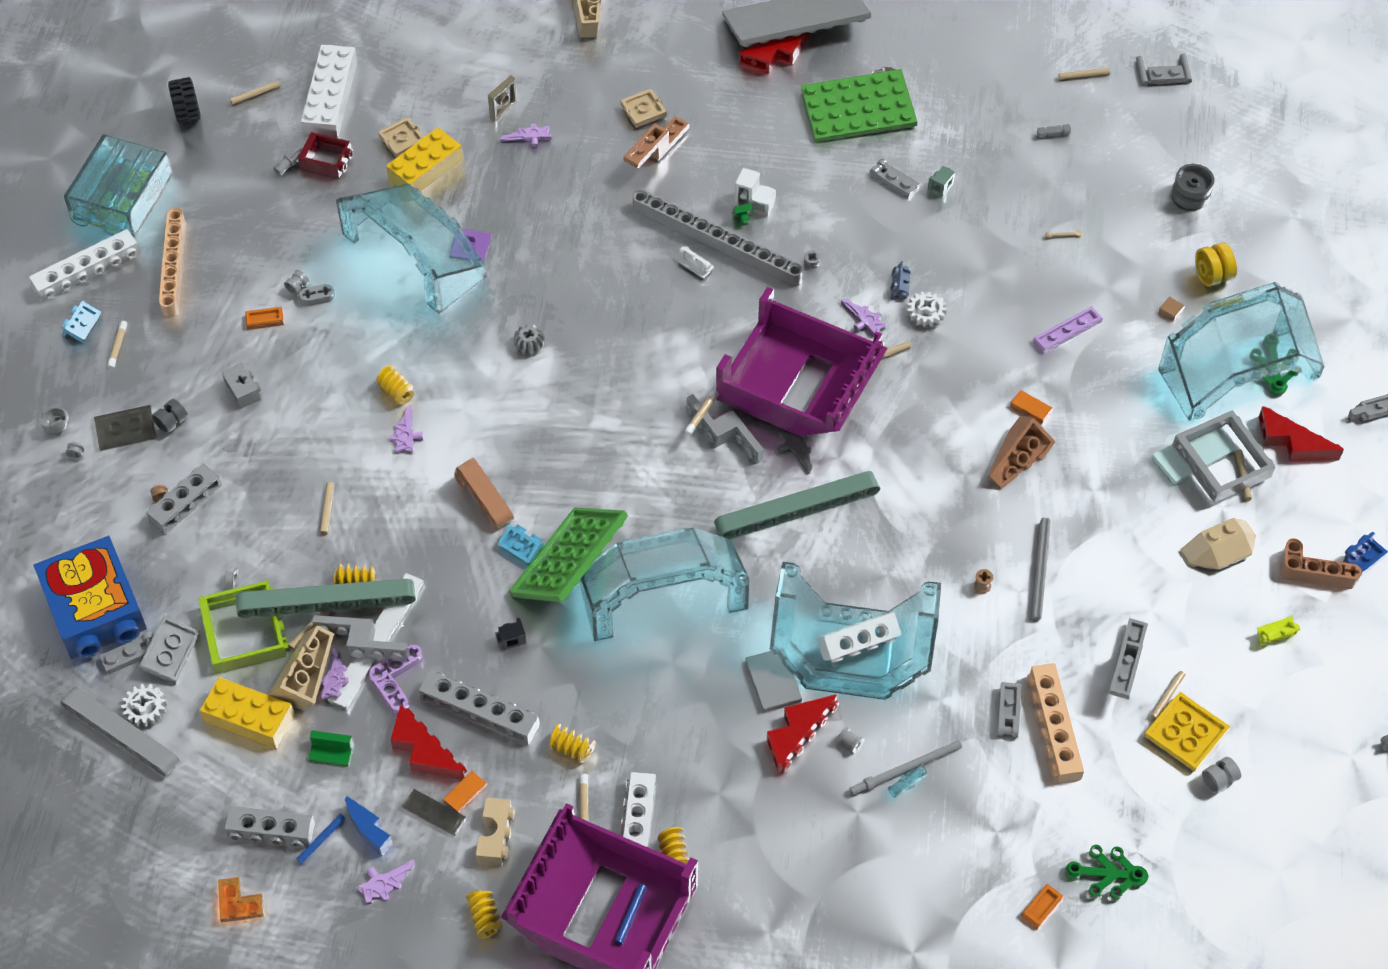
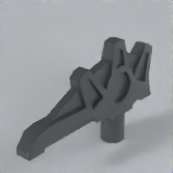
[778,430,812,474]

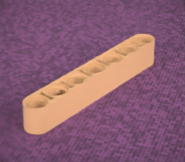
[159,208,186,317]

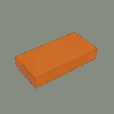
[245,307,284,330]
[1010,390,1053,424]
[443,771,487,814]
[1021,884,1064,929]

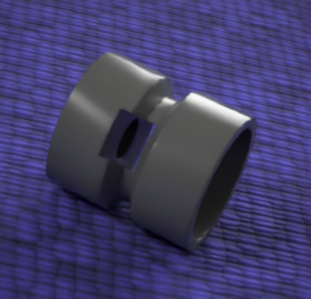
[151,399,188,434]

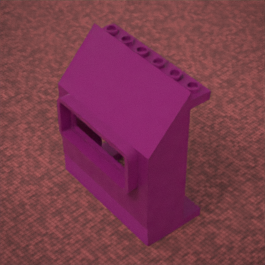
[716,286,888,436]
[501,803,698,969]

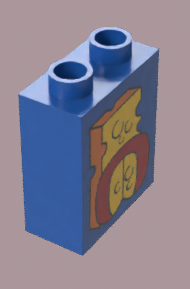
[33,535,147,659]

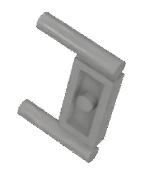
[1136,53,1192,86]

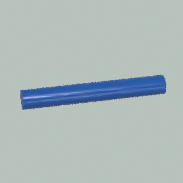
[296,813,346,864]
[615,884,647,945]

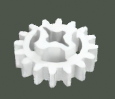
[907,291,947,327]
[121,684,167,727]

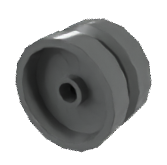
[1172,163,1215,209]

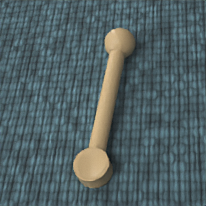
[1045,230,1082,238]

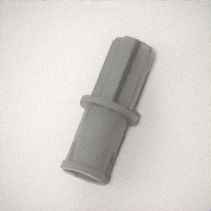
[273,147,302,176]

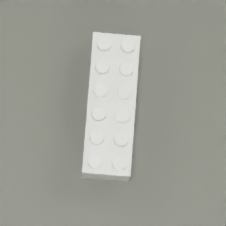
[301,44,357,138]

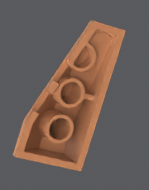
[988,416,1056,488]

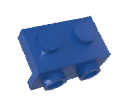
[1343,531,1388,576]

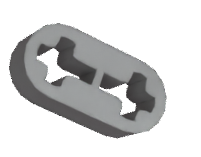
[299,284,335,306]

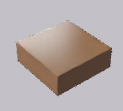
[1158,296,1185,320]

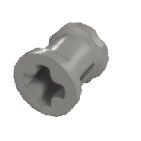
[837,726,864,753]

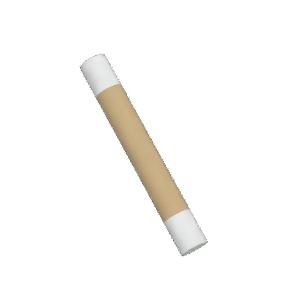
[107,321,128,370]
[684,390,719,436]
[580,774,588,821]

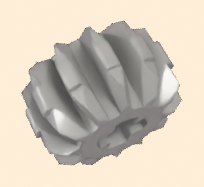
[513,323,545,355]

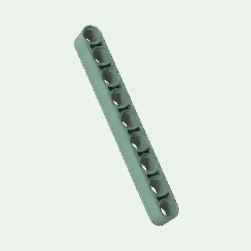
[714,471,881,541]
[236,579,416,618]

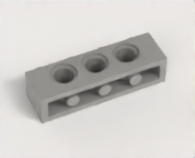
[146,463,222,535]
[224,806,315,848]

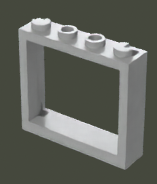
[1172,410,1276,503]

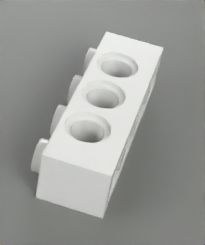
[816,612,902,663]
[621,772,656,848]

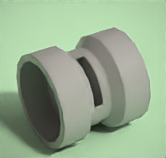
[284,270,310,296]

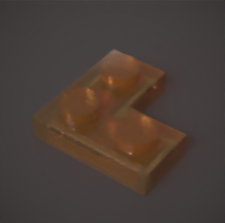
[218,877,264,923]

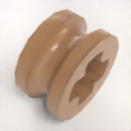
[150,484,168,502]

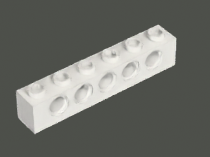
[29,229,140,302]

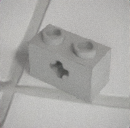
[222,363,261,409]

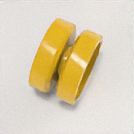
[1195,242,1237,287]

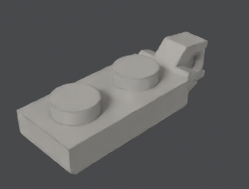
[1347,394,1388,421]

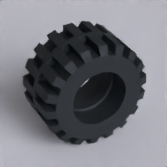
[168,77,201,124]

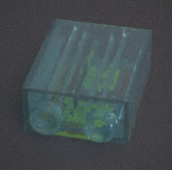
[63,134,173,238]

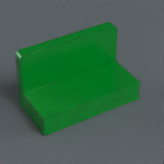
[308,730,354,767]

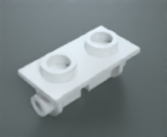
[676,246,715,279]

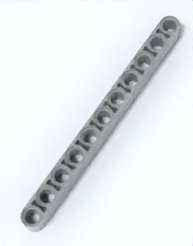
[633,189,803,286]

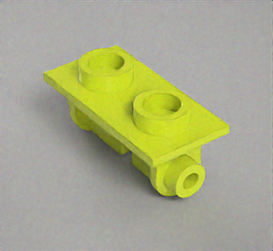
[1256,616,1301,646]

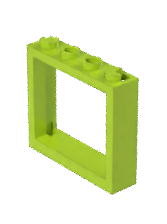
[198,580,289,674]

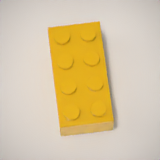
[386,127,463,198]
[200,677,295,749]

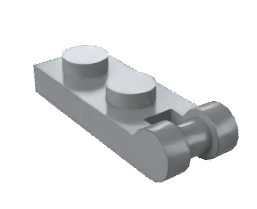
[869,159,920,198]
[99,632,154,675]
[997,682,1021,738]

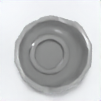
[38,407,69,434]

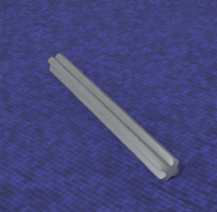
[1031,517,1051,621]

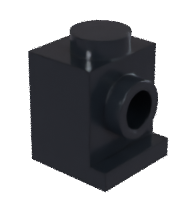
[495,617,527,650]

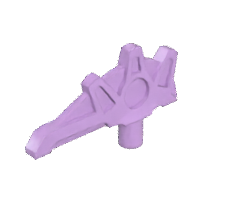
[500,123,551,148]
[841,299,886,336]
[390,405,423,453]
[320,649,349,699]
[357,859,414,904]

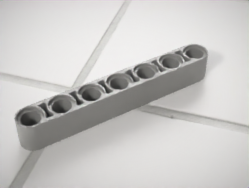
[60,687,180,777]

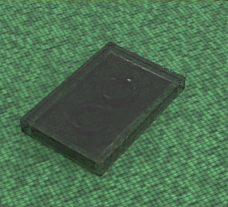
[94,405,157,451]

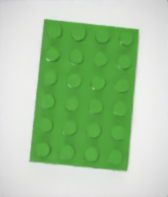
[801,69,918,143]
[508,507,628,603]

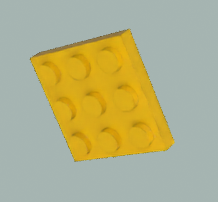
[1144,691,1231,772]

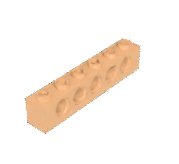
[1027,663,1084,784]

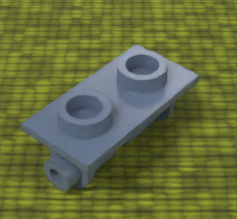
[890,261,911,300]

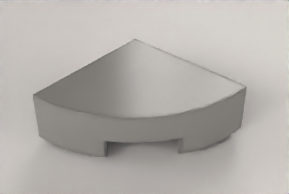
[225,566,238,590]

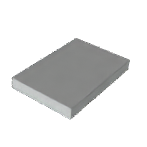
[138,616,201,685]
[745,647,802,712]

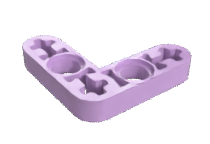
[369,645,423,714]

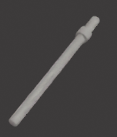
[850,740,962,795]

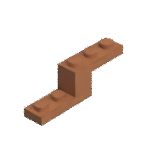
[623,116,689,169]

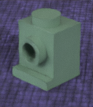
[928,166,955,197]

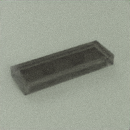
[402,788,467,836]

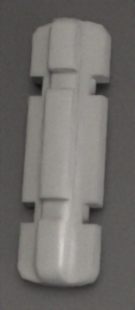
[1037,124,1071,138]

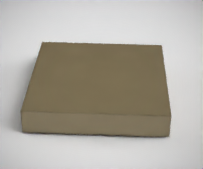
[488,75,517,121]

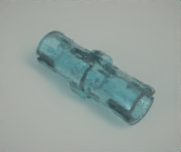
[888,764,928,798]

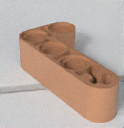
[454,458,514,529]
[1281,538,1362,589]

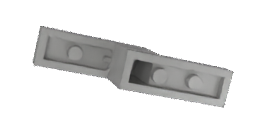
[686,394,764,463]
[312,615,410,661]
[1109,618,1149,700]

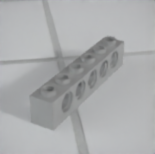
[419,671,539,745]

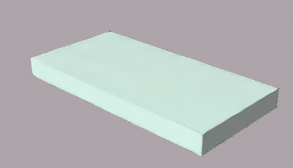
[1152,429,1236,485]

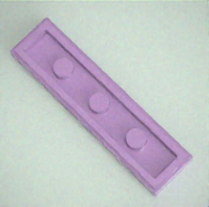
[1033,306,1103,354]

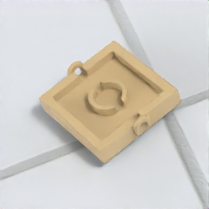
[620,89,667,128]
[378,117,424,158]

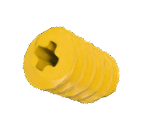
[376,365,415,405]
[334,564,376,584]
[550,723,596,763]
[658,827,689,864]
[466,890,502,939]

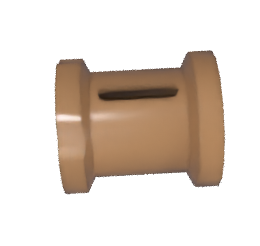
[974,569,993,594]

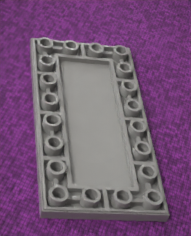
[722,0,871,47]

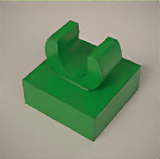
[732,203,753,225]

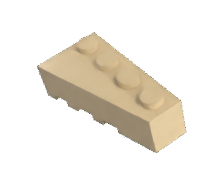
[572,0,601,37]
[268,625,334,711]

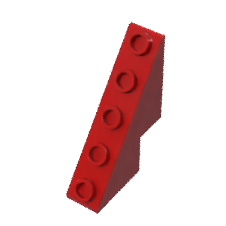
[739,32,810,74]
[1258,406,1344,462]
[766,694,839,774]
[390,705,467,780]

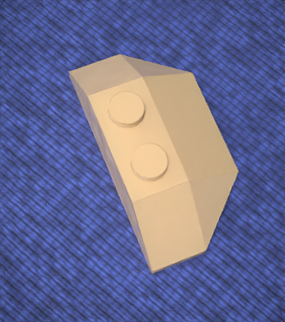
[1180,517,1257,570]

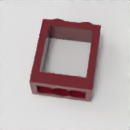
[298,132,353,179]

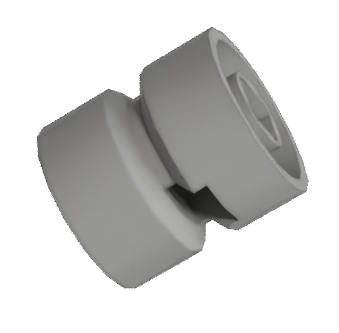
[1202,756,1242,794]

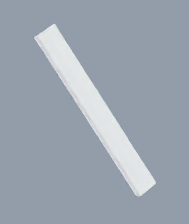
[328,573,424,710]

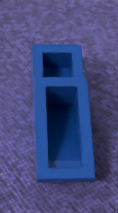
[345,796,393,856]

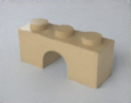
[476,797,515,866]

